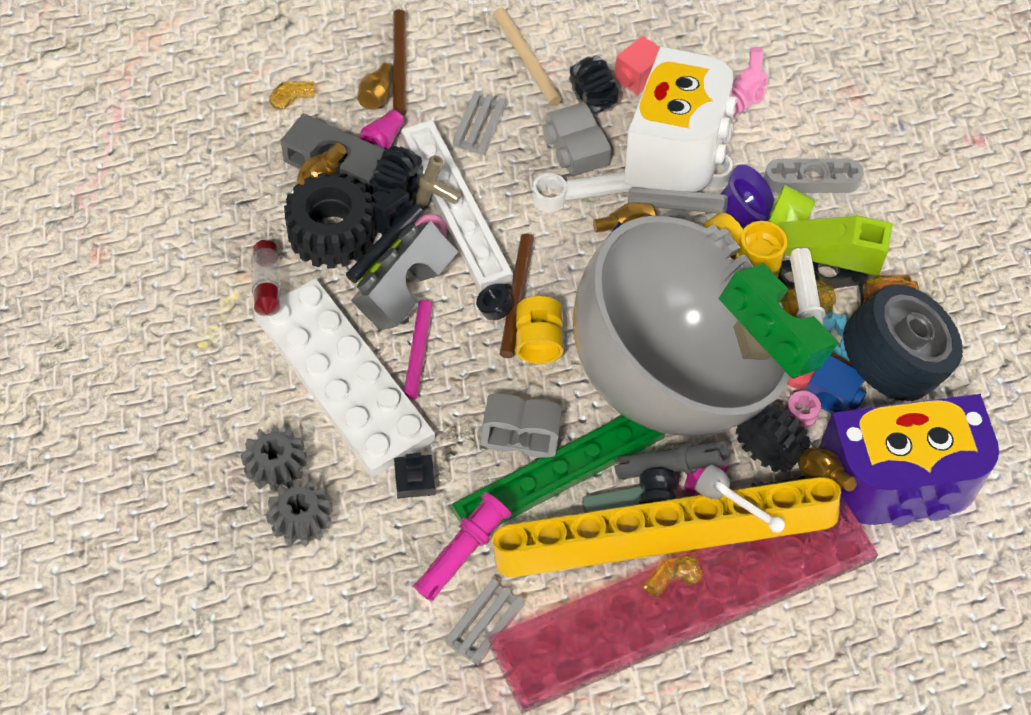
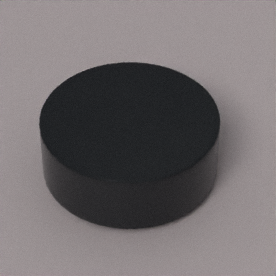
[476,284,514,320]

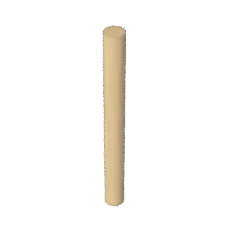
[493,7,562,106]

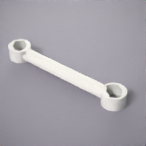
[532,154,733,212]

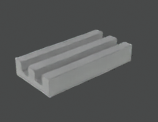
[453,91,506,155]
[445,578,525,666]

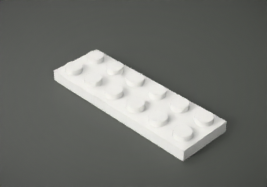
[254,278,435,478]

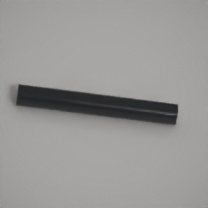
[346,203,423,283]

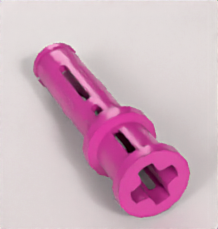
[412,492,512,603]

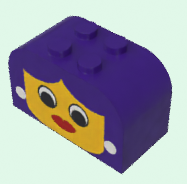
[819,394,999,526]

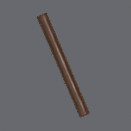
[393,9,406,116]
[499,233,534,358]

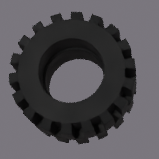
[284,173,375,269]

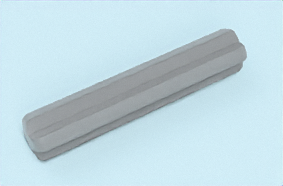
[628,187,728,213]

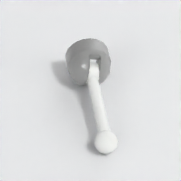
[695,464,785,533]

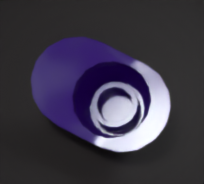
[721,164,774,229]

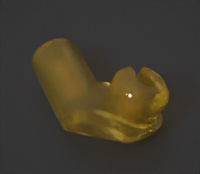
[269,81,315,110]
[643,556,703,598]

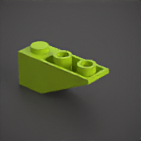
[779,215,893,276]

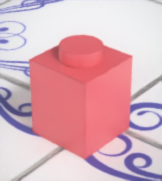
[614,36,660,96]

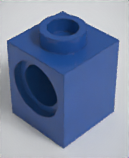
[807,356,867,414]

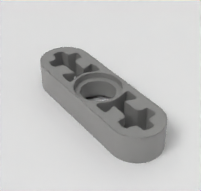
[764,159,864,193]

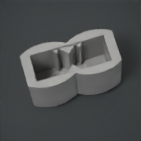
[542,102,611,176]
[480,393,562,457]

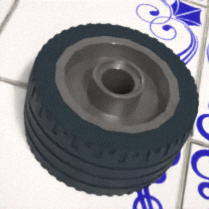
[843,284,963,402]

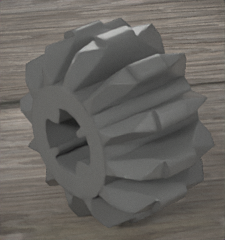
[241,425,308,493]
[266,478,333,547]

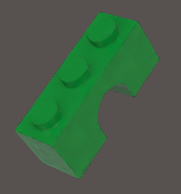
[718,264,839,379]

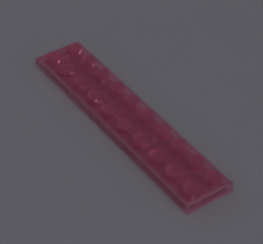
[488,497,878,714]

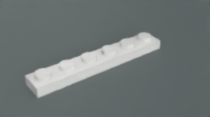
[401,120,513,292]

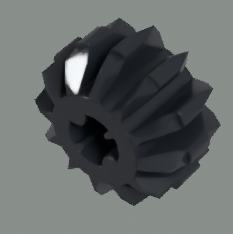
[569,55,619,114]
[371,145,423,201]

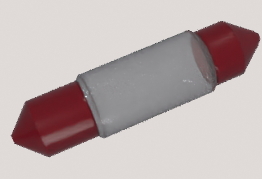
[251,240,281,317]

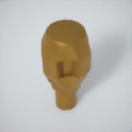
[357,63,393,110]
[297,143,347,185]
[593,202,656,233]
[798,447,857,491]

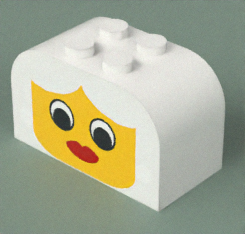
[624,47,737,192]

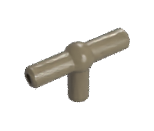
[414,155,461,210]

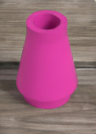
[359,110,404,150]

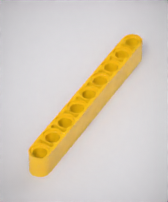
[492,477,841,577]

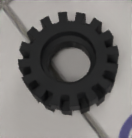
[736,404,810,473]

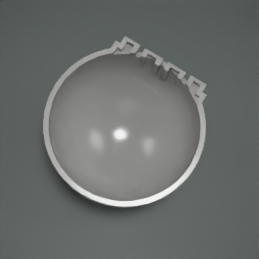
[573,216,790,436]

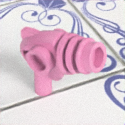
[729,47,768,118]

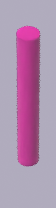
[404,300,433,400]

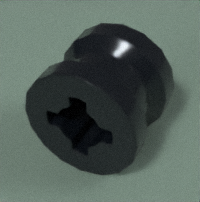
[638,469,678,505]

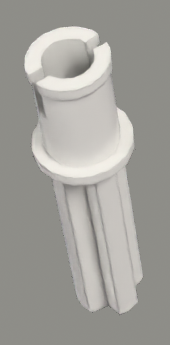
[790,248,826,326]

